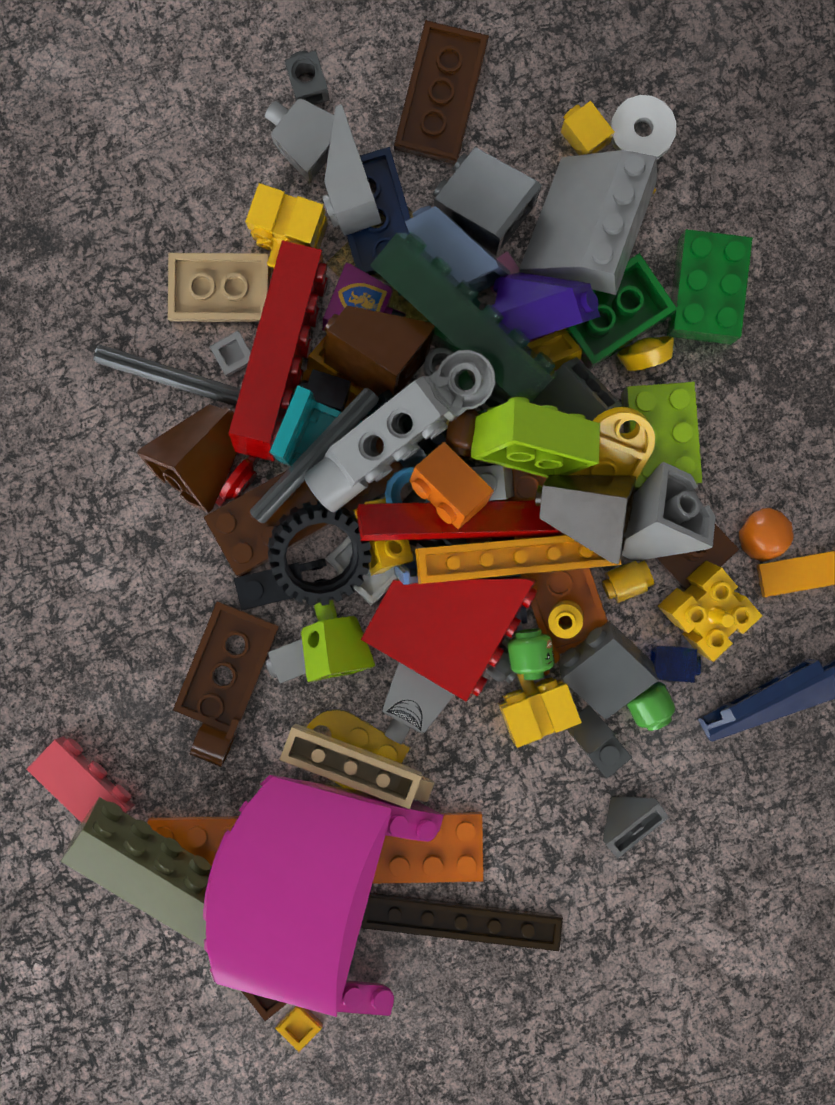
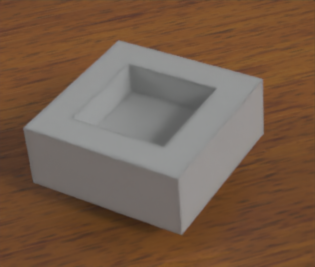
[209,330,251,377]

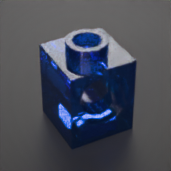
[650,644,701,683]

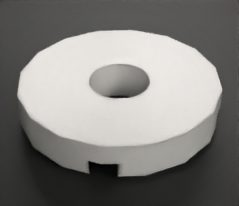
[610,95,676,159]

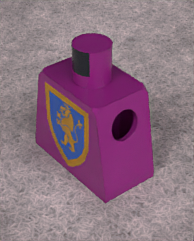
[322,262,406,331]

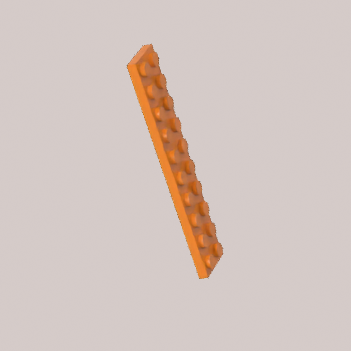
[147,812,484,884]

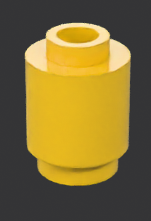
[602,560,654,603]
[548,600,583,639]

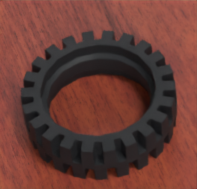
[268,501,372,605]

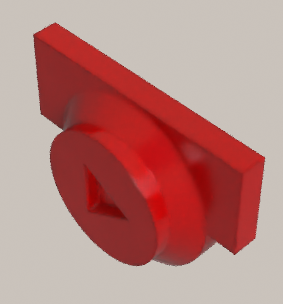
[215,456,260,507]

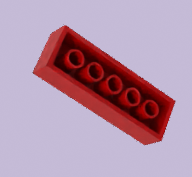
[229,240,328,462]

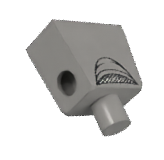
[382,662,454,744]

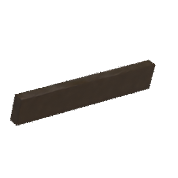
[361,893,563,951]

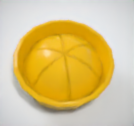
[617,336,674,371]

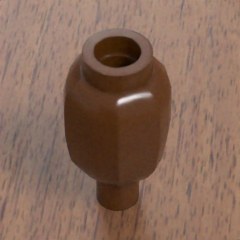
[446,408,479,459]

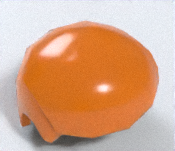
[739,508,794,562]

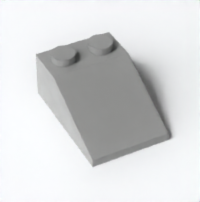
[322,104,382,236]

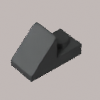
[566,705,633,778]

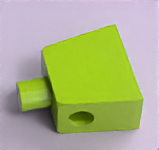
[301,600,375,682]

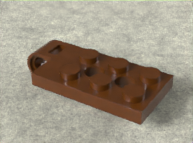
[173,601,280,767]

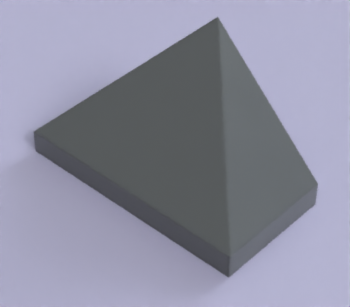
[603,797,669,859]

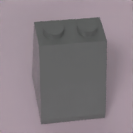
[433,147,542,256]

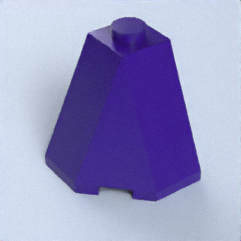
[487,272,600,350]

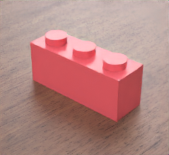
[26,736,135,822]

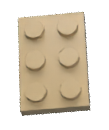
[167,253,269,322]

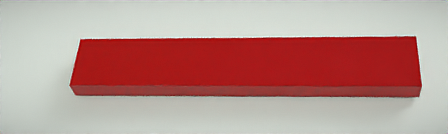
[356,500,563,541]

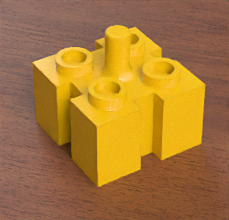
[245,183,328,268]
[658,561,762,662]
[498,674,582,748]

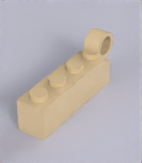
[279,724,435,809]

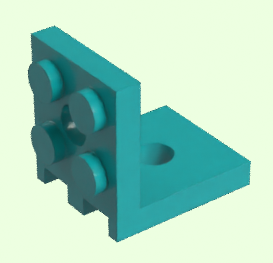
[270,386,362,466]

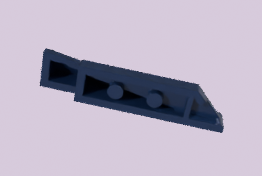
[697,659,835,742]

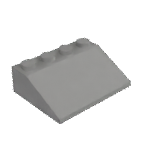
[519,150,657,295]

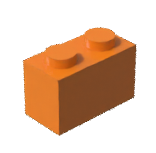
[409,442,494,530]

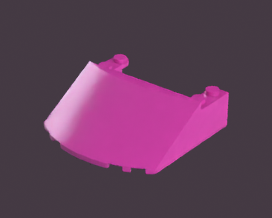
[203,775,444,1017]

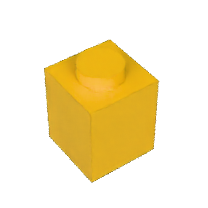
[561,100,615,155]

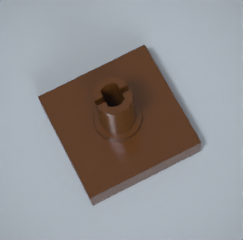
[654,524,739,590]

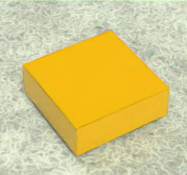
[275,1006,323,1052]

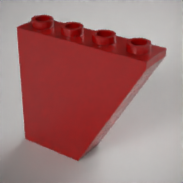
[361,577,538,702]

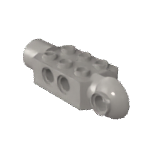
[304,350,495,513]

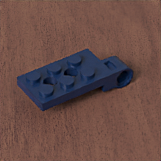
[346,147,431,296]

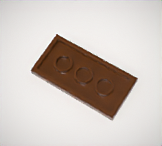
[394,20,489,165]

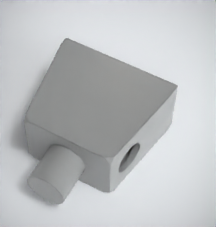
[265,98,334,182]

